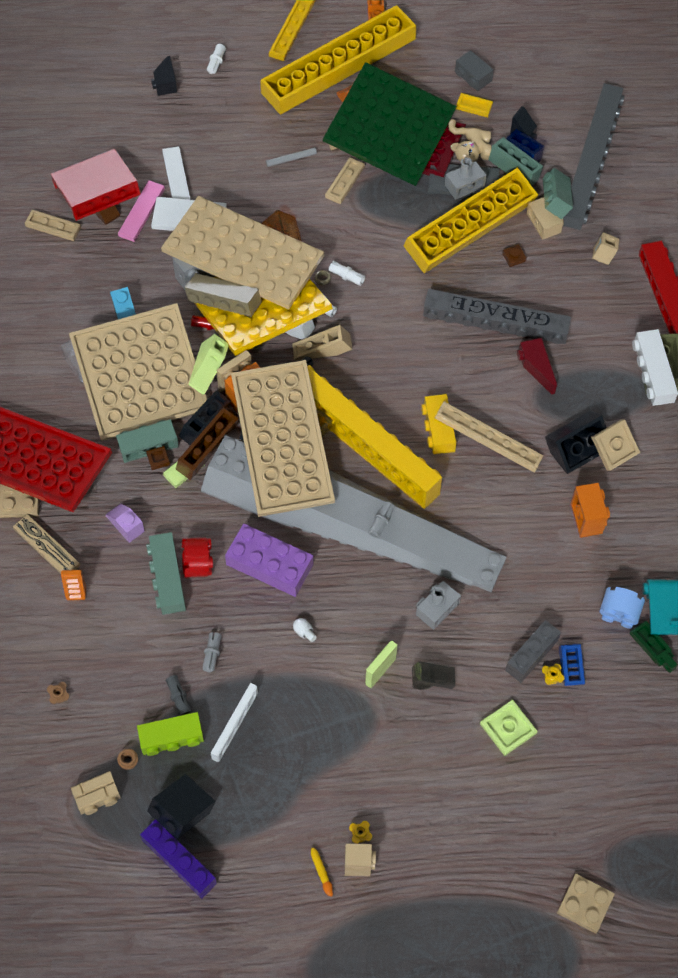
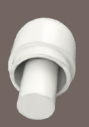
[293,618,317,642]

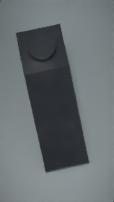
[179,390,231,445]

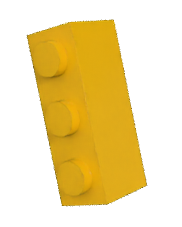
[421,394,456,454]

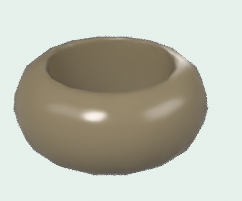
[314,270,331,285]

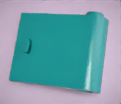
[642,579,678,635]

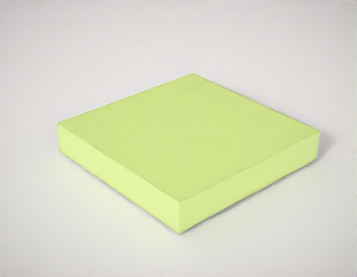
[365,641,397,688]
[480,700,538,756]

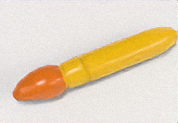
[311,848,333,897]

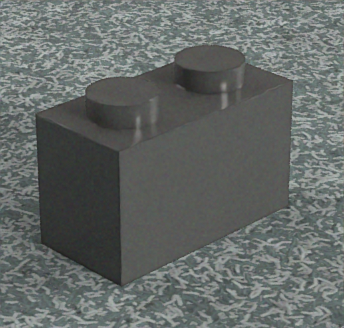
[455,50,494,91]

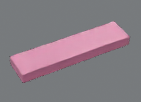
[118,180,165,242]

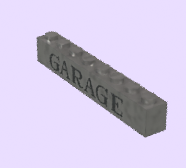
[423,289,571,344]

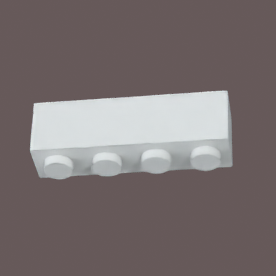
[632,329,678,406]

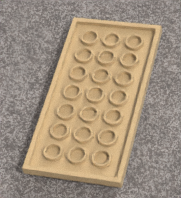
[161,196,324,309]
[231,360,335,517]

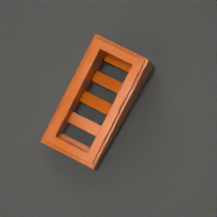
[61,570,86,600]

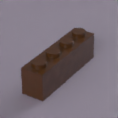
[176,407,238,480]

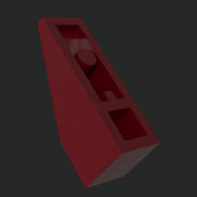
[517,338,557,394]

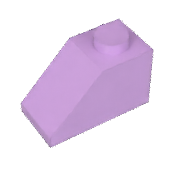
[106,504,145,543]

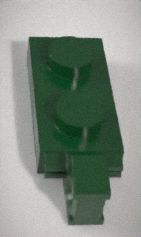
[630,621,678,673]

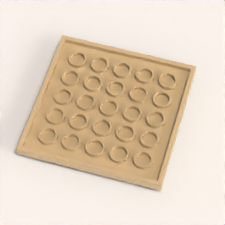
[69,303,207,441]

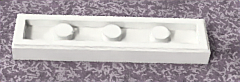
[211,683,258,762]

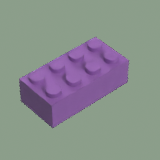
[225,523,313,597]

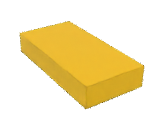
[456,93,493,118]

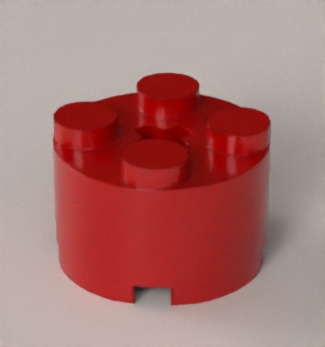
[182,537,213,578]

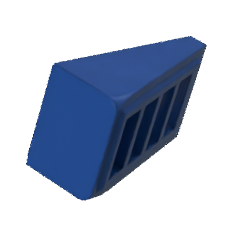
[559,644,585,686]

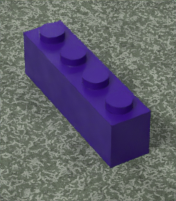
[140,819,217,899]

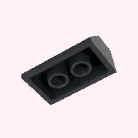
[545,411,607,474]

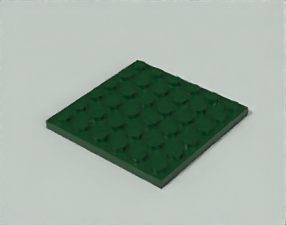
[322,62,457,186]

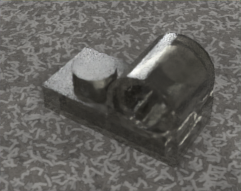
[412,661,455,690]

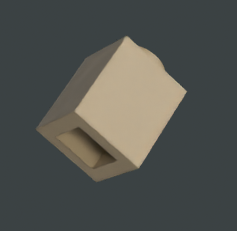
[592,232,619,265]

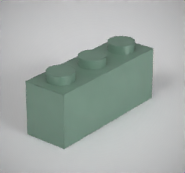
[488,137,543,186]
[543,168,573,219]
[116,419,179,463]

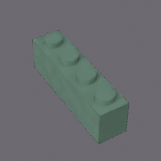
[146,532,186,615]

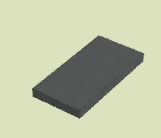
[428,164,500,197]

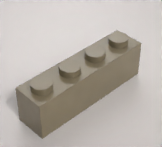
[185,273,262,317]

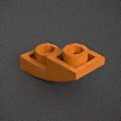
[367,0,384,20]

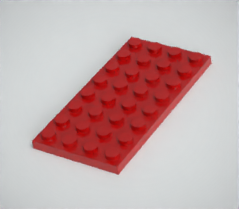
[0,407,112,513]

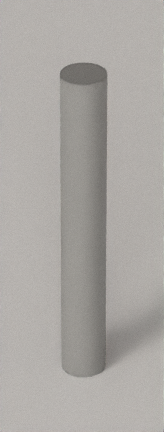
[266,147,317,167]

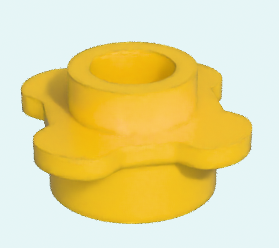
[542,664,564,685]
[349,821,372,844]

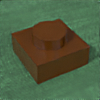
[502,244,526,267]
[146,446,170,471]

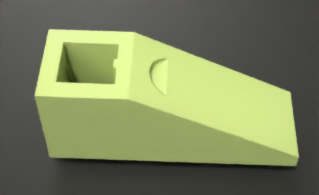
[188,334,229,394]

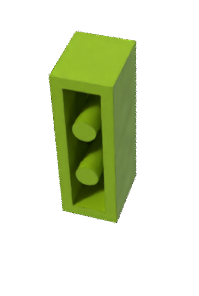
[137,712,204,756]

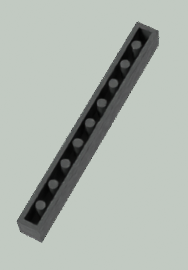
[563,83,625,230]

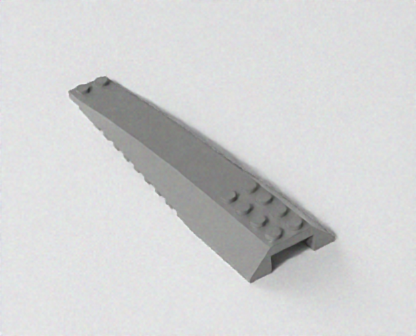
[201,429,507,592]

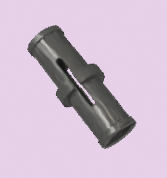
[165,675,192,716]

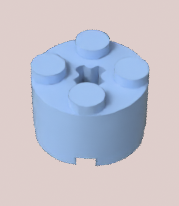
[599,587,645,629]

